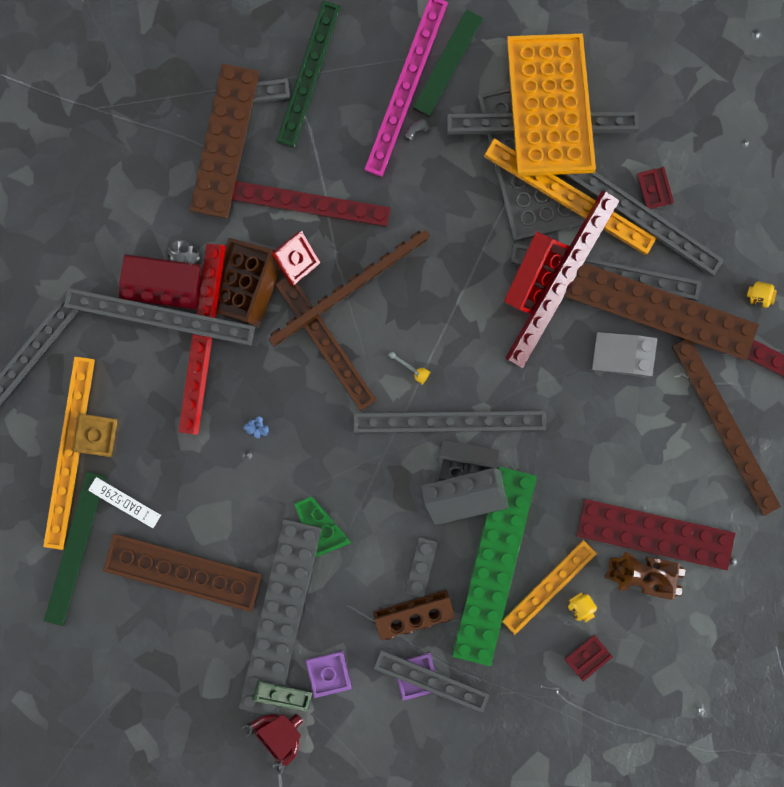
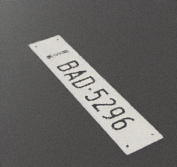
[88,477,161,528]

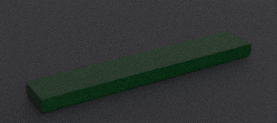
[413,9,483,117]

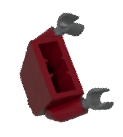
[241,714,303,774]

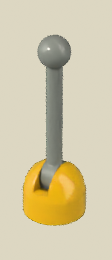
[388,351,431,384]

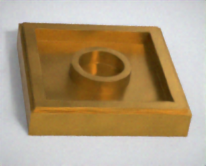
[72,413,117,457]

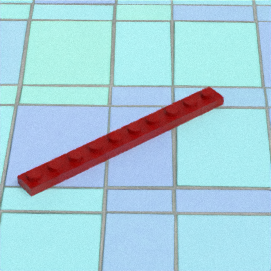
[178,244,226,435]

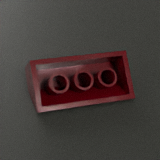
[119,254,201,309]

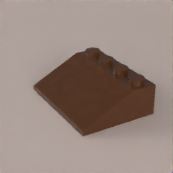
[216,238,281,328]

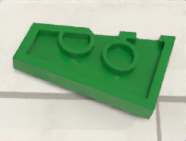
[294,497,352,557]

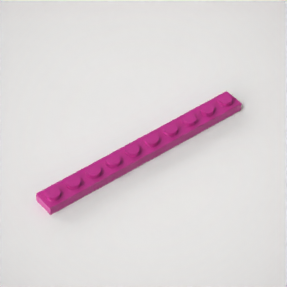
[364,0,448,177]

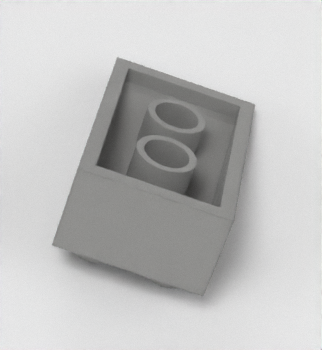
[592,332,657,378]

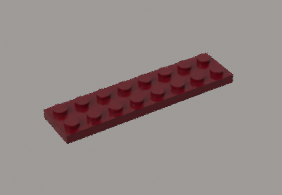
[576,499,736,571]

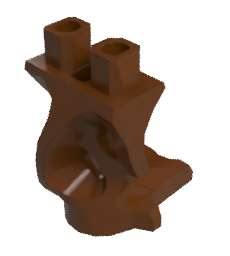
[604,552,686,600]

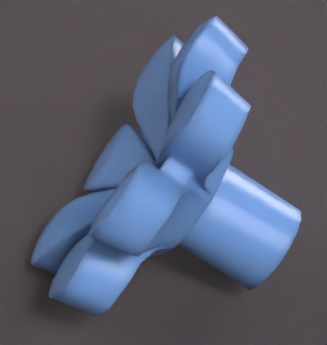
[243,417,269,438]

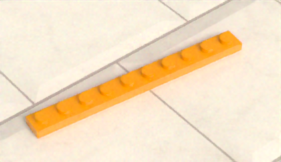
[484,138,656,255]
[43,357,95,550]

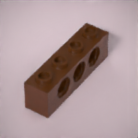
[373,590,455,640]

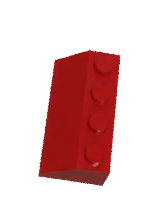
[504,232,569,314]

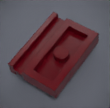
[637,167,674,210]
[564,635,613,681]

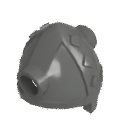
[167,239,200,264]

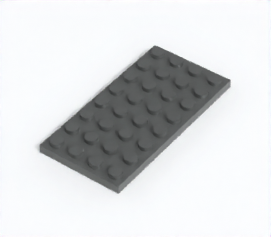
[478,87,585,242]

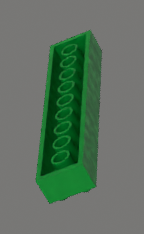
[452,467,537,666]

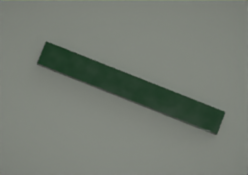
[277,0,341,148]
[44,471,106,626]

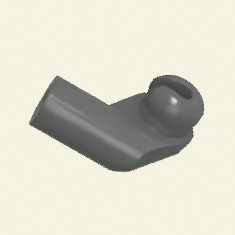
[404,119,430,141]

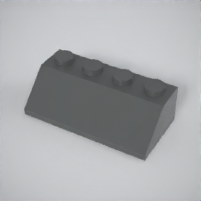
[421,468,508,525]

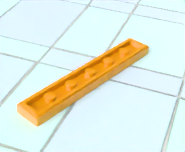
[502,540,597,635]

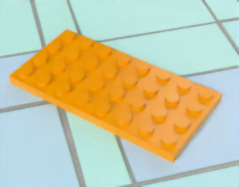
[507,33,596,176]

